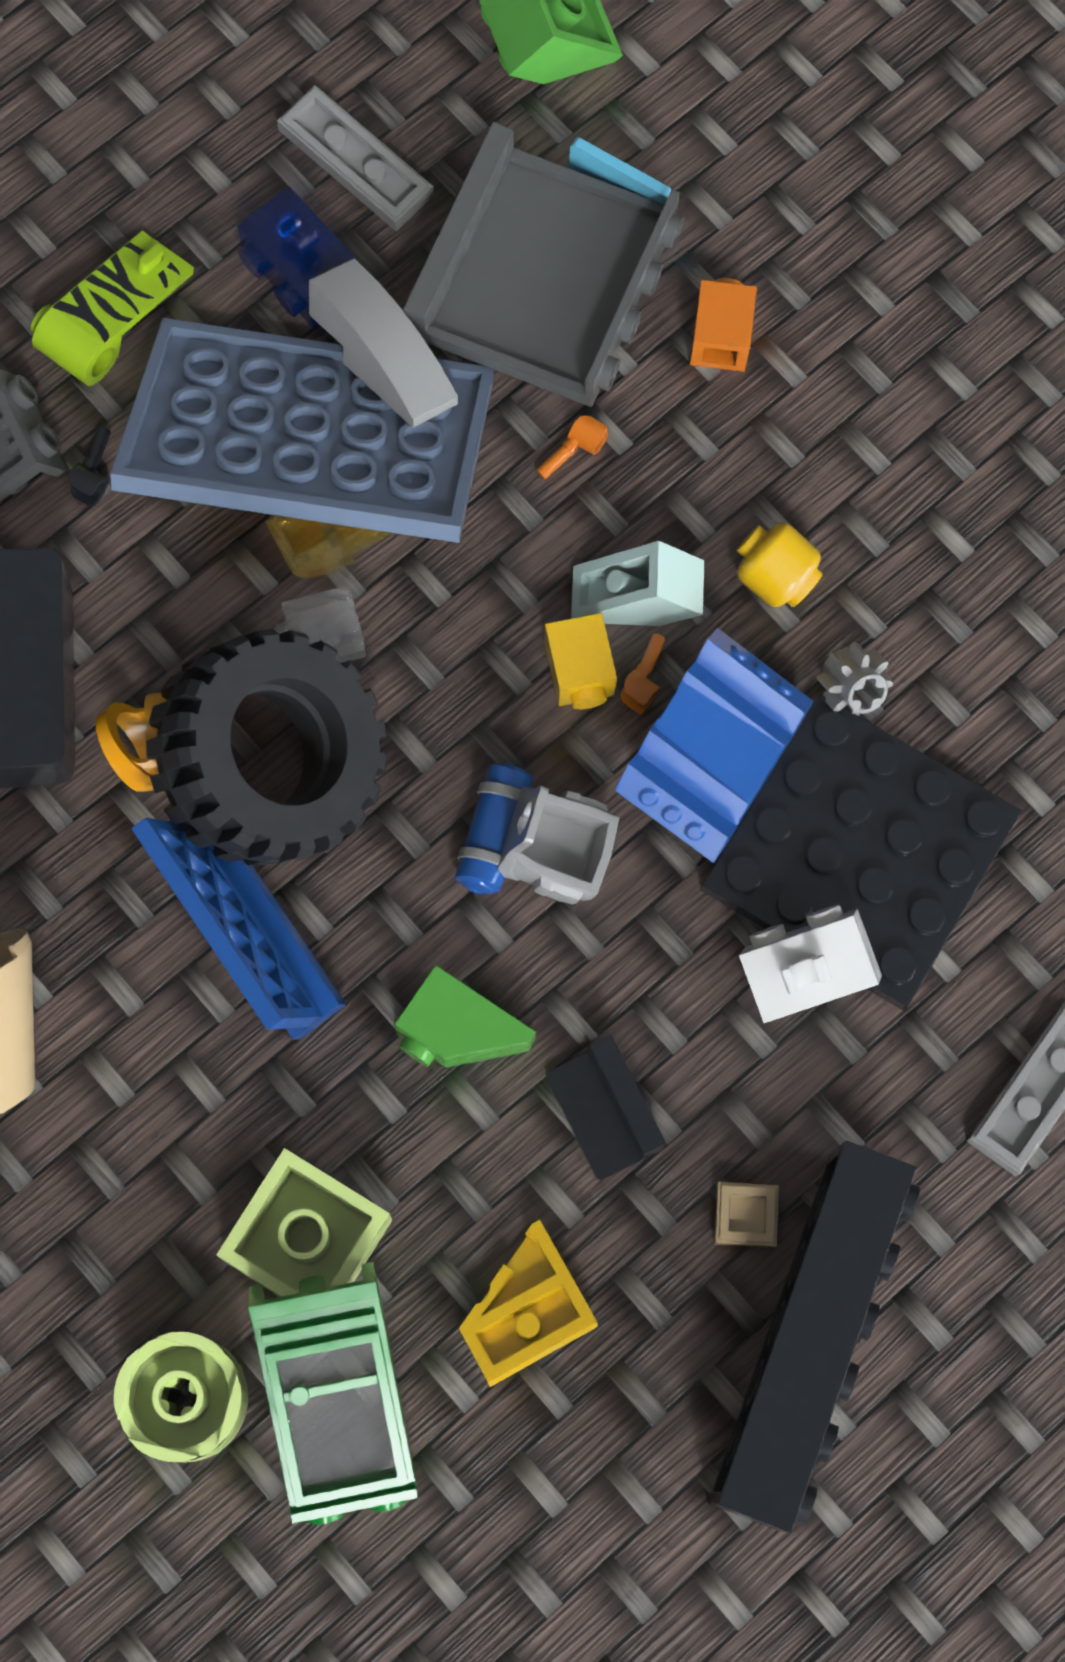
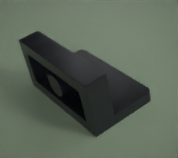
[546,1034,666,1180]

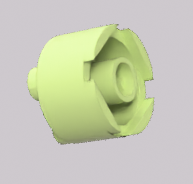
[114,1332,248,1463]

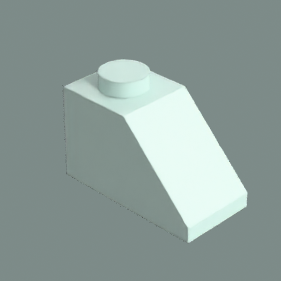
[571,541,704,626]

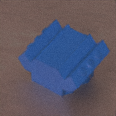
[615,628,814,863]

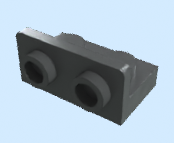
[0,370,67,501]

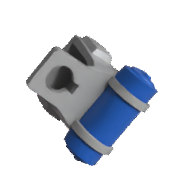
[455,763,620,904]

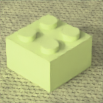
[216,1148,392,1297]

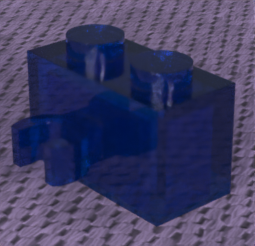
[237,186,361,328]

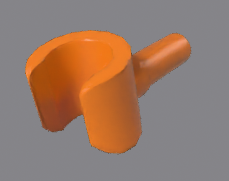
[536,415,609,480]
[620,634,666,715]

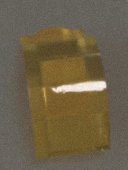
[266,516,392,578]

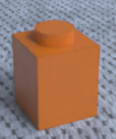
[690,278,757,372]

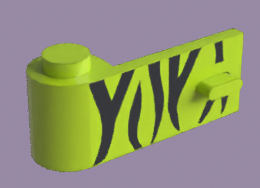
[31,231,194,386]

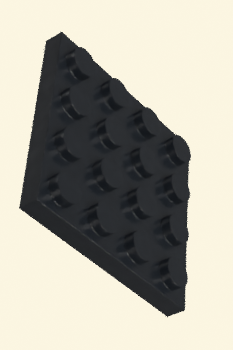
[701,694,1022,1011]

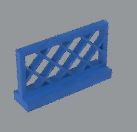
[131,818,347,1040]

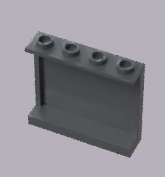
[403,122,684,407]

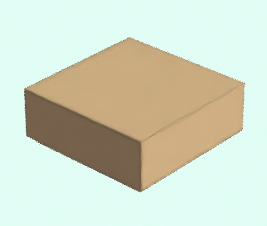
[714,1182,779,1248]

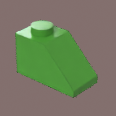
[395,965,536,1068]

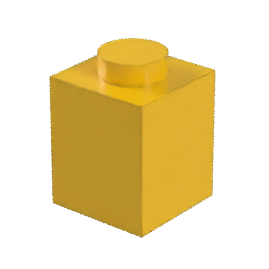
[544,613,617,710]

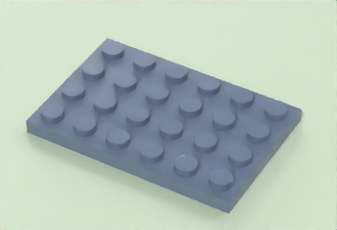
[110,318,494,543]

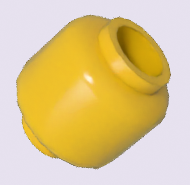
[736,522,823,608]

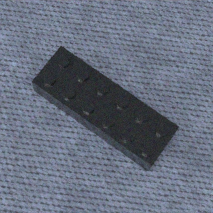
[708,1140,920,1533]

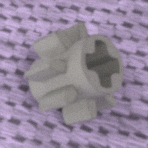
[817,642,893,716]

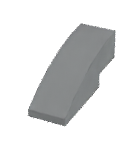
[309,258,458,428]

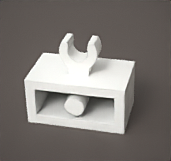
[739,904,882,1023]

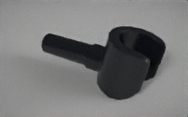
[69,427,111,507]

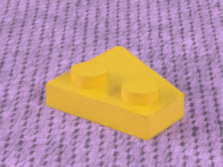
[459,1220,598,1387]

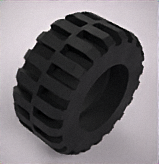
[146,629,388,865]

